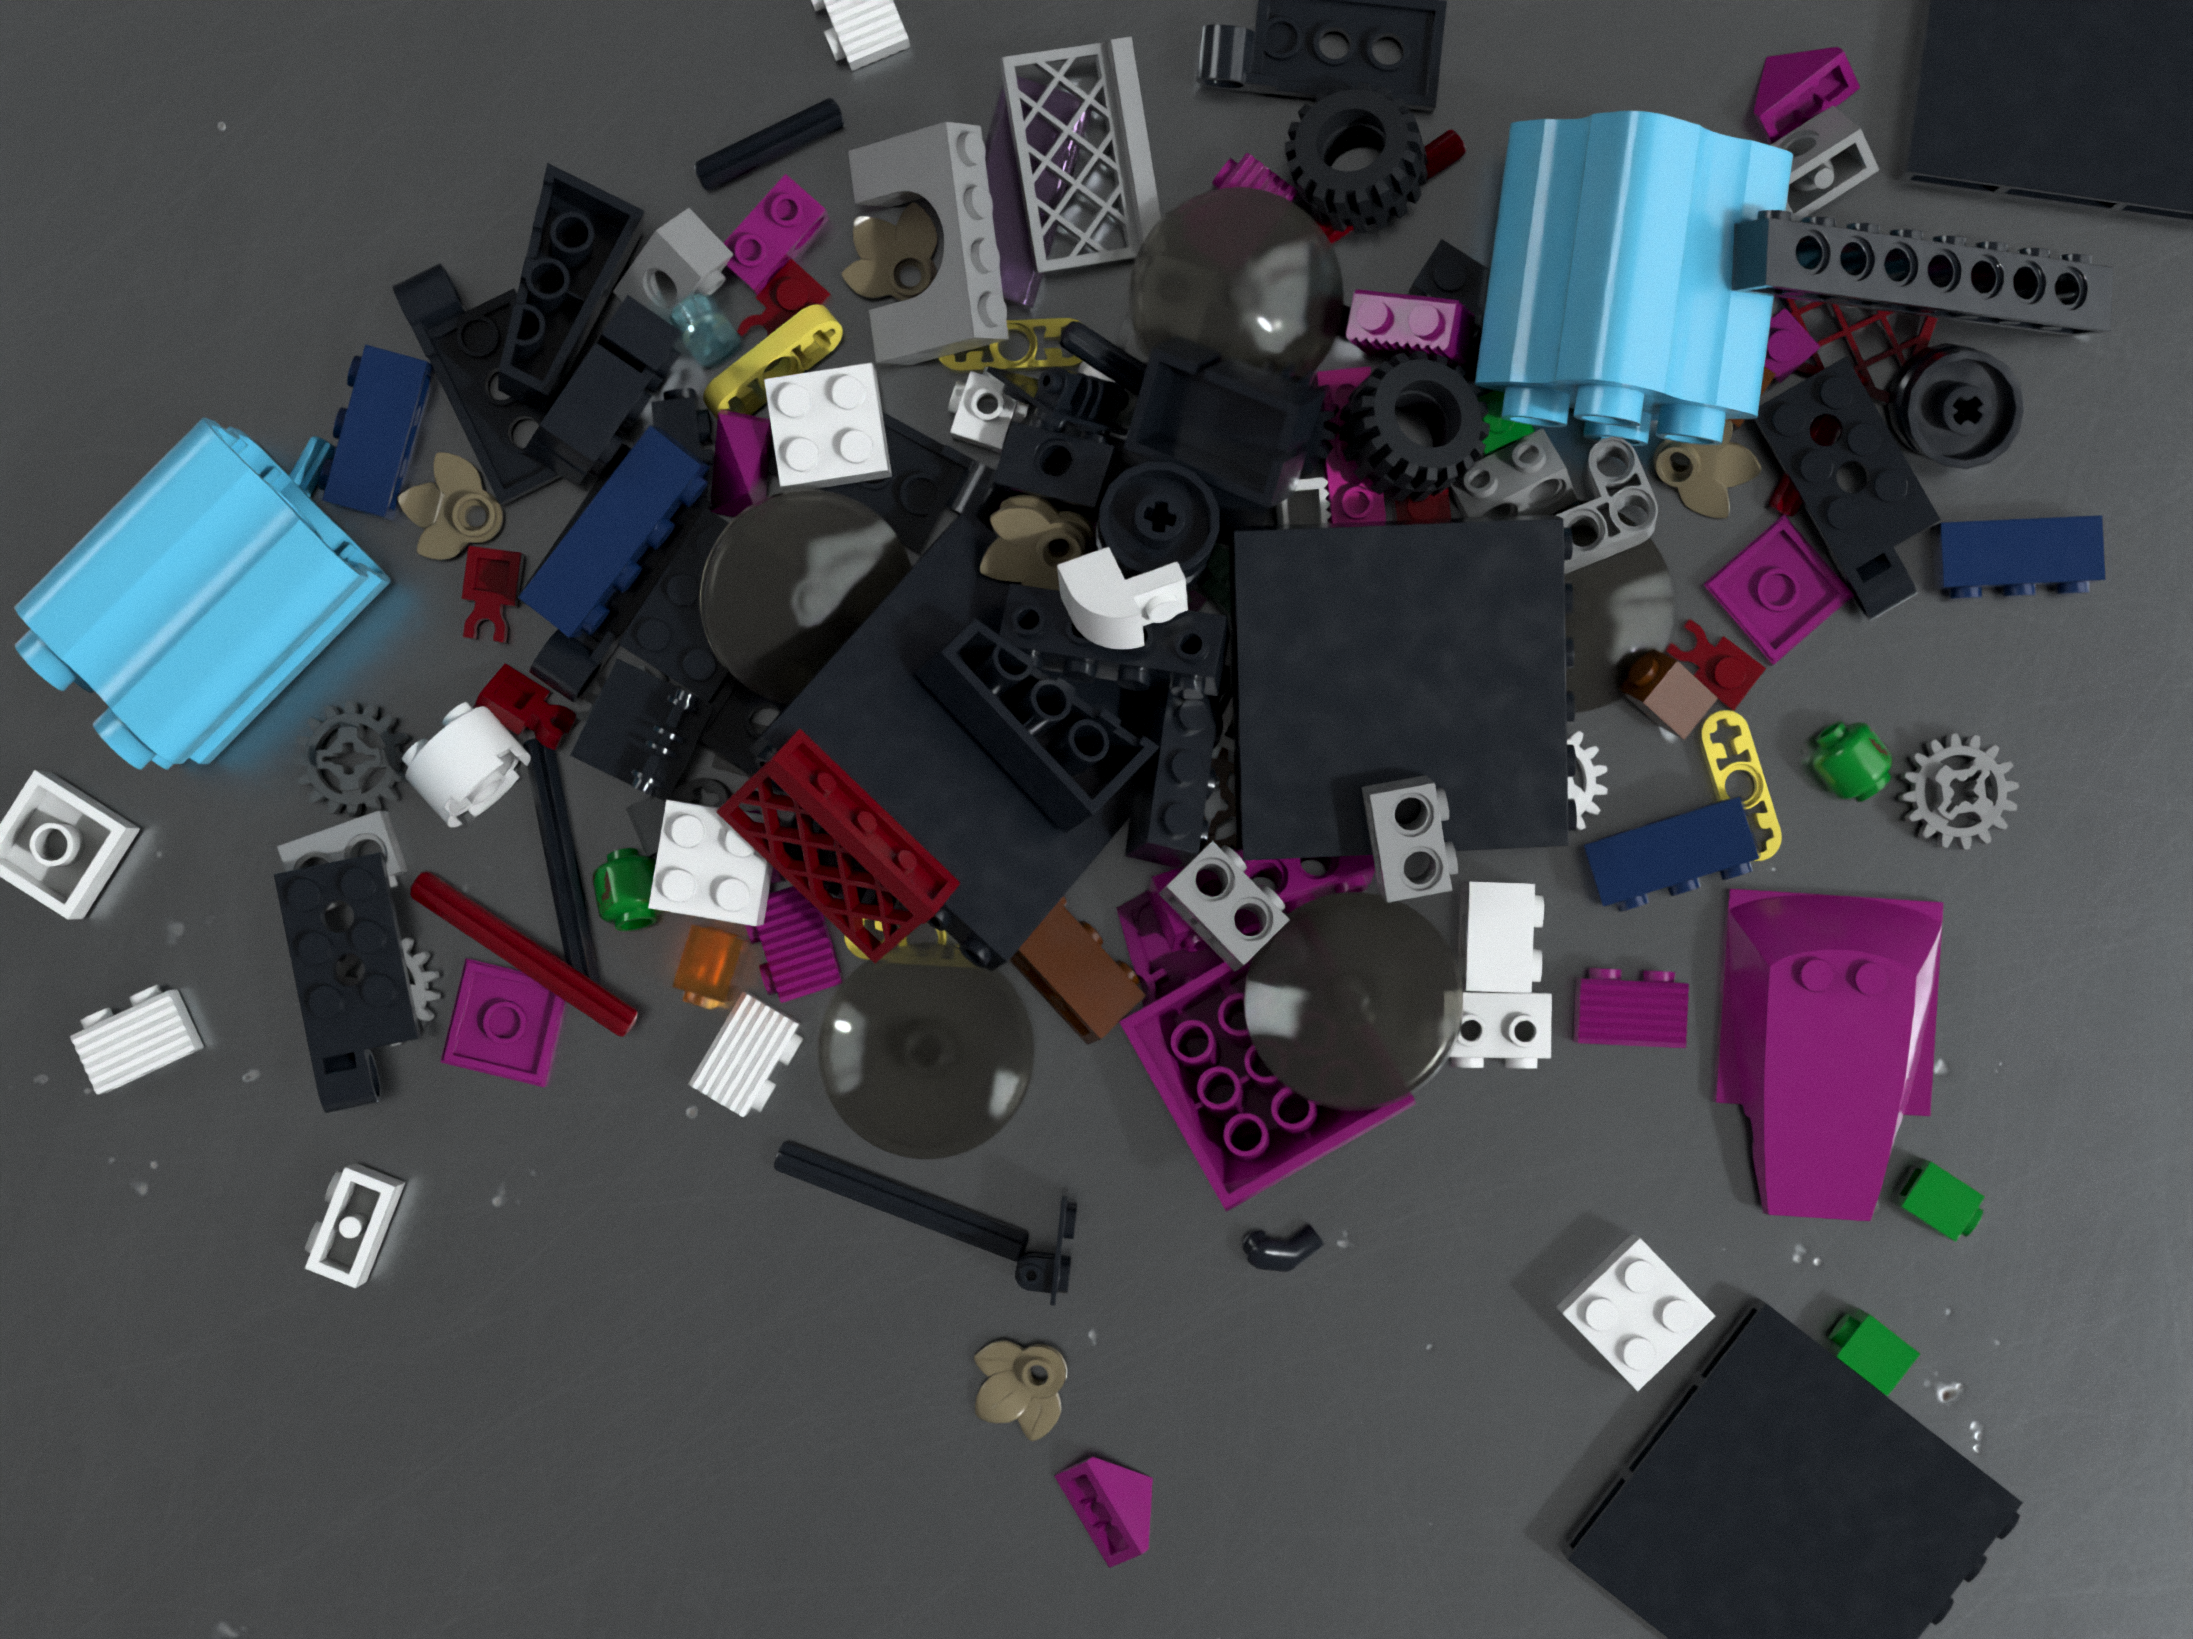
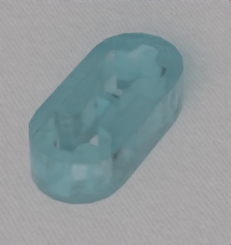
[669,293,741,366]

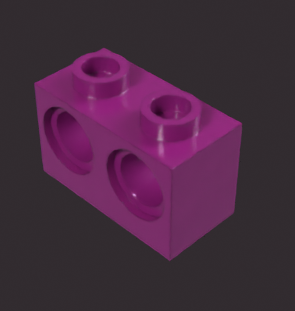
[723,173,830,296]

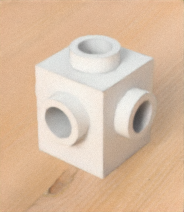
[947,367,1029,454]

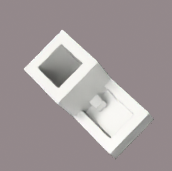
[1057,547,1188,649]

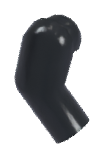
[1242,1223,1326,1272]

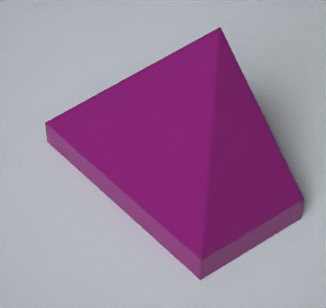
[1753,47,1860,145]
[710,409,772,522]
[1054,1457,1153,1568]

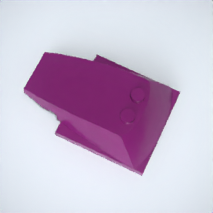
[1713,888,1944,1221]
[1117,890,1416,1212]

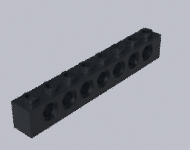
[1732,210,2113,336]

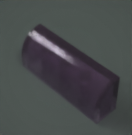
[984,76,1092,308]

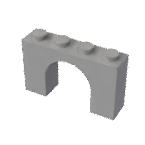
[848,122,1009,365]

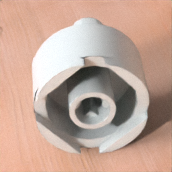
[402,702,531,828]

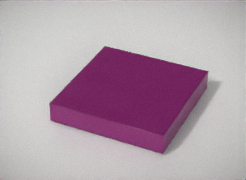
[1701,515,1854,666]
[440,958,567,1087]

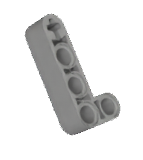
[1556,437,1658,574]

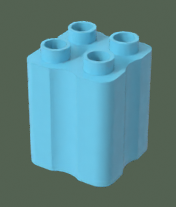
[1475,111,1793,446]
[14,417,391,770]

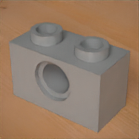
[1770,105,1879,222]
[613,208,734,330]

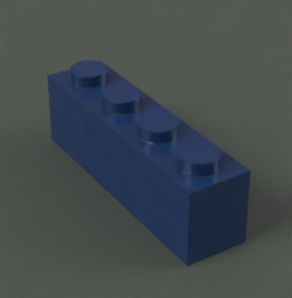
[518,425,710,638]

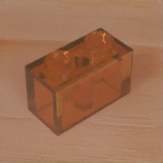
[672,923,751,1010]

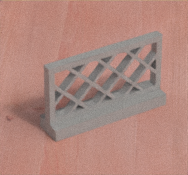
[999,36,1167,274]

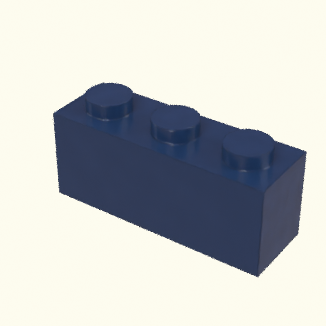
[319,344,435,522]
[1930,515,2106,600]
[1584,794,1761,912]

